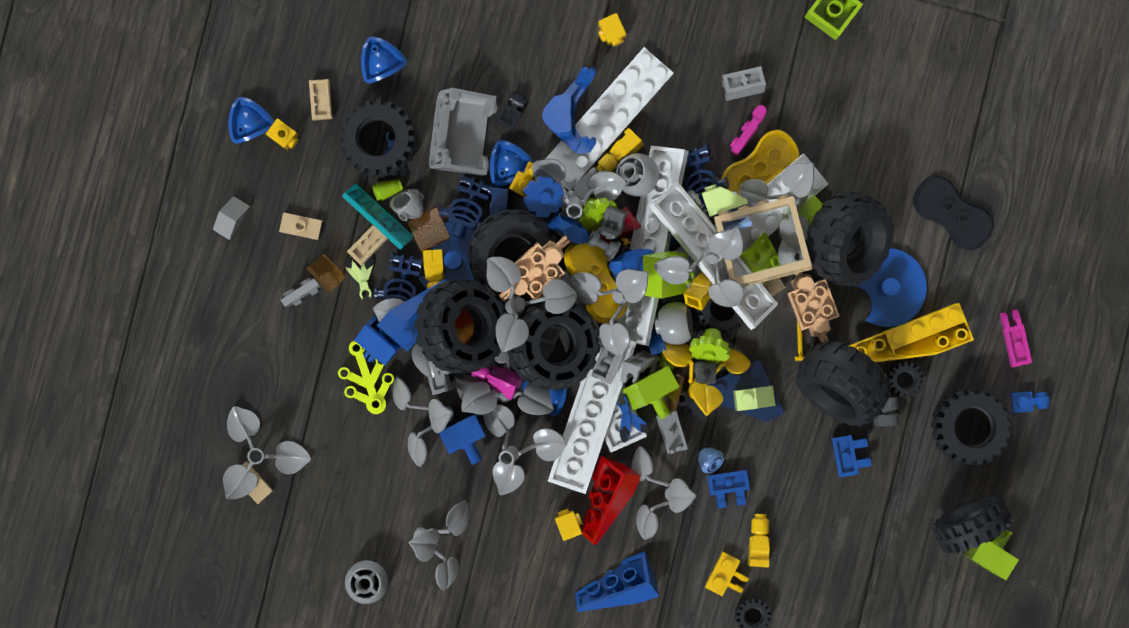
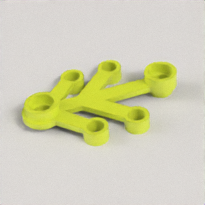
[338,341,395,414]

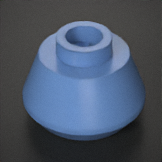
[698,447,724,473]

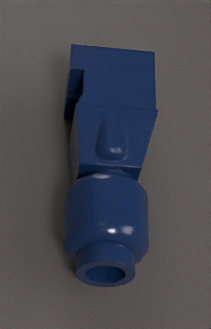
[489,187,513,215]

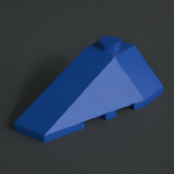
[377,279,447,352]
[575,552,659,612]

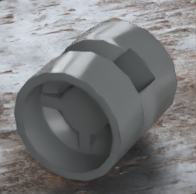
[873,397,900,426]

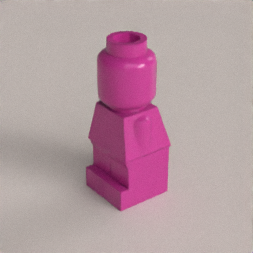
[470,365,522,400]

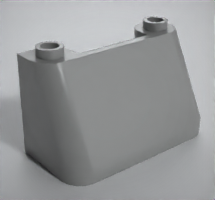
[429,88,497,175]

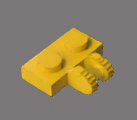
[704,551,749,596]

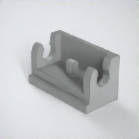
[722,66,766,101]
[591,346,626,385]
[620,350,660,384]
[656,410,688,454]

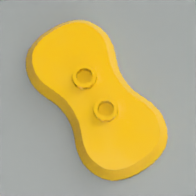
[721,130,799,195]
[564,242,628,323]

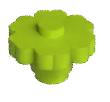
[579,197,618,233]
[689,328,731,363]

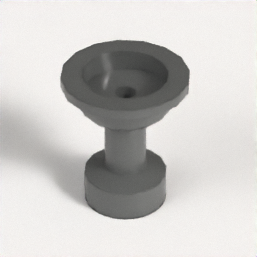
[586,231,621,262]

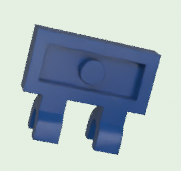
[831,435,872,478]
[707,470,750,509]

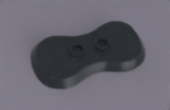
[913,175,994,250]

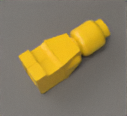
[596,128,644,172]
[423,249,445,289]
[684,271,713,311]
[748,514,770,567]

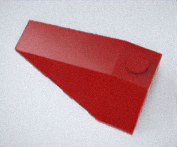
[582,456,641,545]

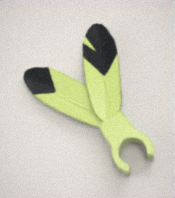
[344,255,374,300]

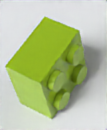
[804,0,863,40]

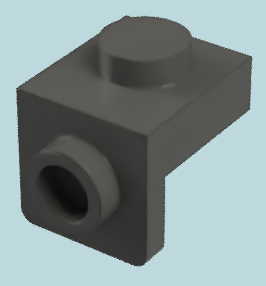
[597,206,627,240]
[689,361,716,384]

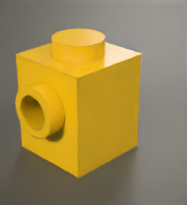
[598,13,626,47]
[266,118,299,151]
[555,508,583,541]

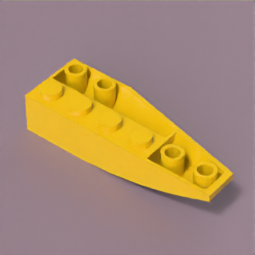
[849,303,974,362]

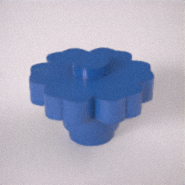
[523,176,564,217]

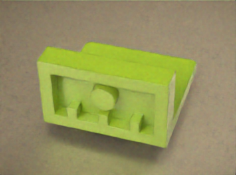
[739,232,781,285]

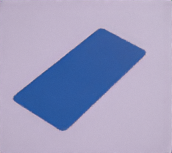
[649,326,667,355]

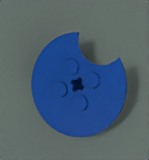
[418,222,476,289]
[852,248,927,327]

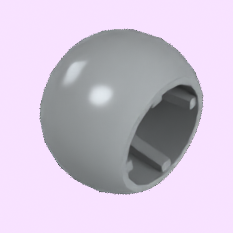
[616,153,659,197]
[655,302,694,345]
[345,560,388,604]

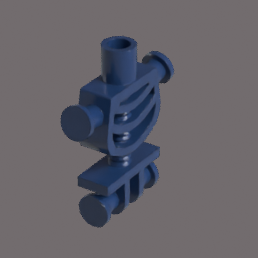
[685,144,729,210]
[439,174,493,239]
[374,252,424,301]

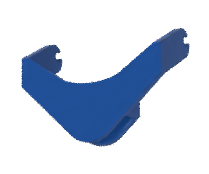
[542,67,596,154]

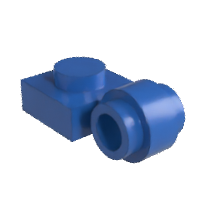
[1010,391,1051,413]

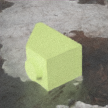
[702,184,748,216]
[733,386,775,411]

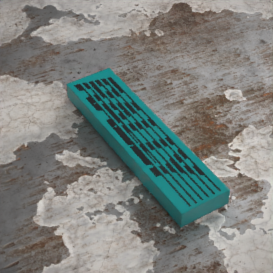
[342,184,414,250]

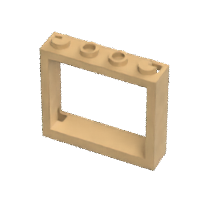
[714,195,812,287]

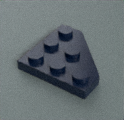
[708,360,785,422]

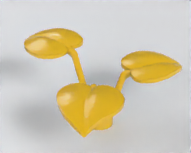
[662,342,751,416]

